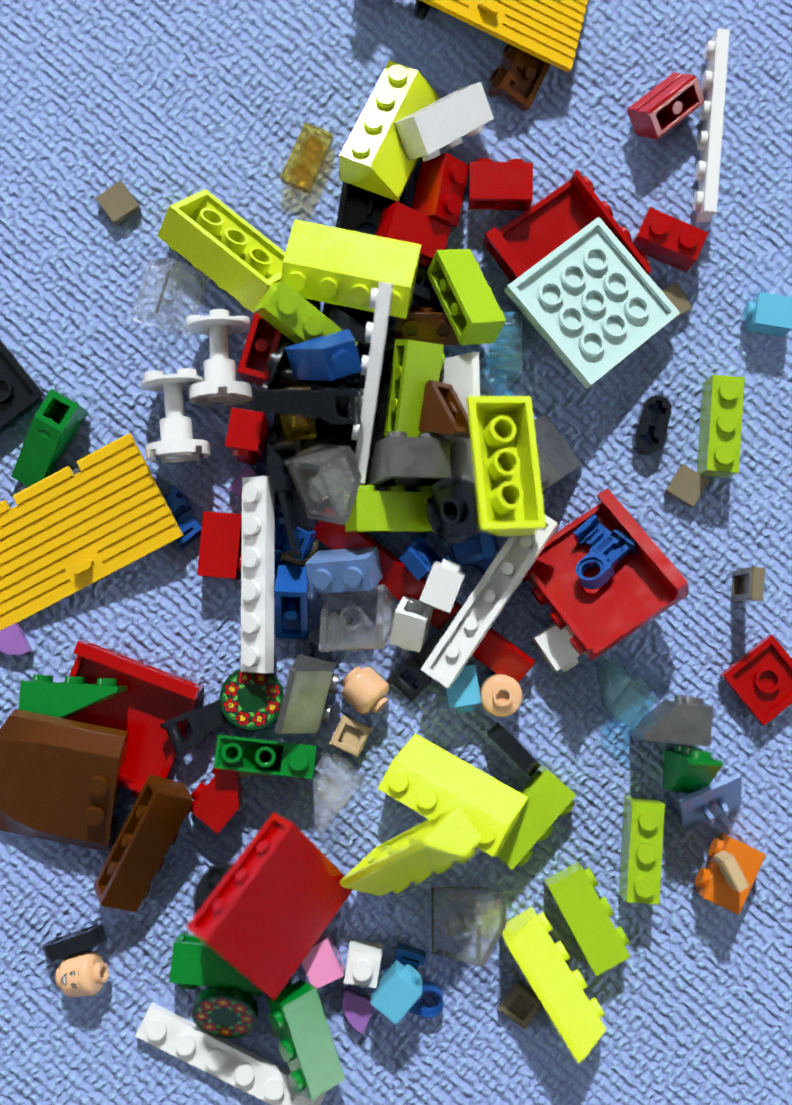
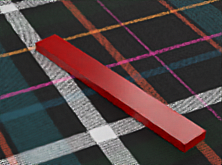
[313,507,535,683]

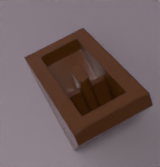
[418,380,470,438]

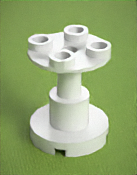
[186,309,253,406]
[140,368,211,463]

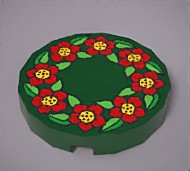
[219,669,284,732]
[192,986,258,1038]

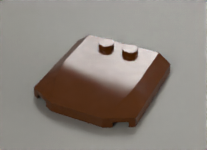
[0,709,129,852]

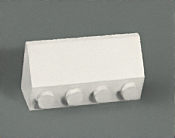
[435,352,480,487]

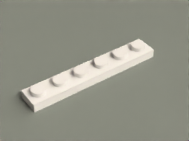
[692,28,730,223]
[347,282,394,483]
[241,476,275,673]
[420,515,559,689]
[135,1002,326,1105]

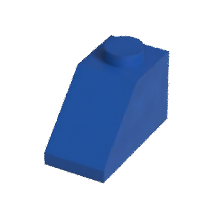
[285,329,363,381]
[274,565,311,640]

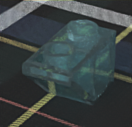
[596,657,657,730]

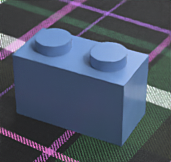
[305,546,383,594]

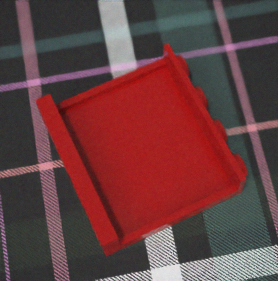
[483,169,652,282]
[522,488,689,661]
[66,641,204,798]
[186,812,353,1001]

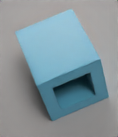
[743,292,792,337]
[445,664,482,713]
[370,960,422,1025]

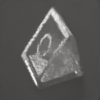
[130,258,209,336]

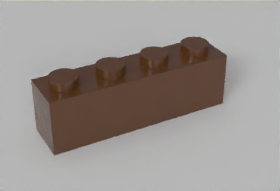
[93,774,193,912]

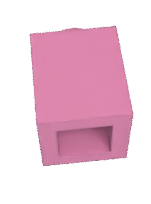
[302,931,345,989]

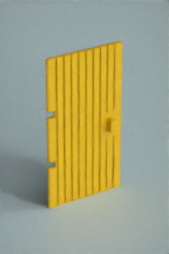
[420,0,588,73]
[0,433,184,631]

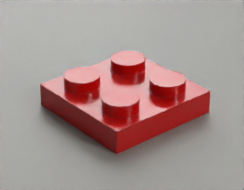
[720,635,792,726]

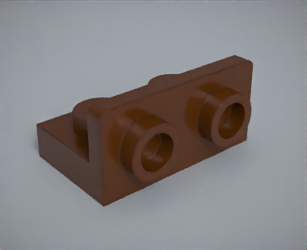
[487,43,551,112]
[395,305,459,346]

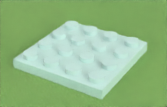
[504,217,680,389]

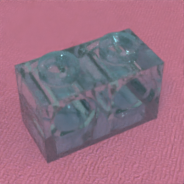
[487,312,523,383]

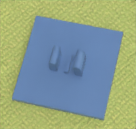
[678,773,741,831]

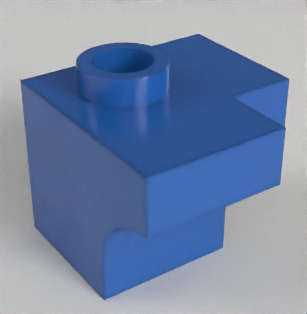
[451,531,499,575]

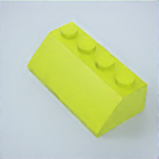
[339,60,441,201]
[157,189,285,313]
[281,219,422,319]
[466,396,546,536]
[377,733,529,857]
[339,804,483,896]
[500,906,606,1063]

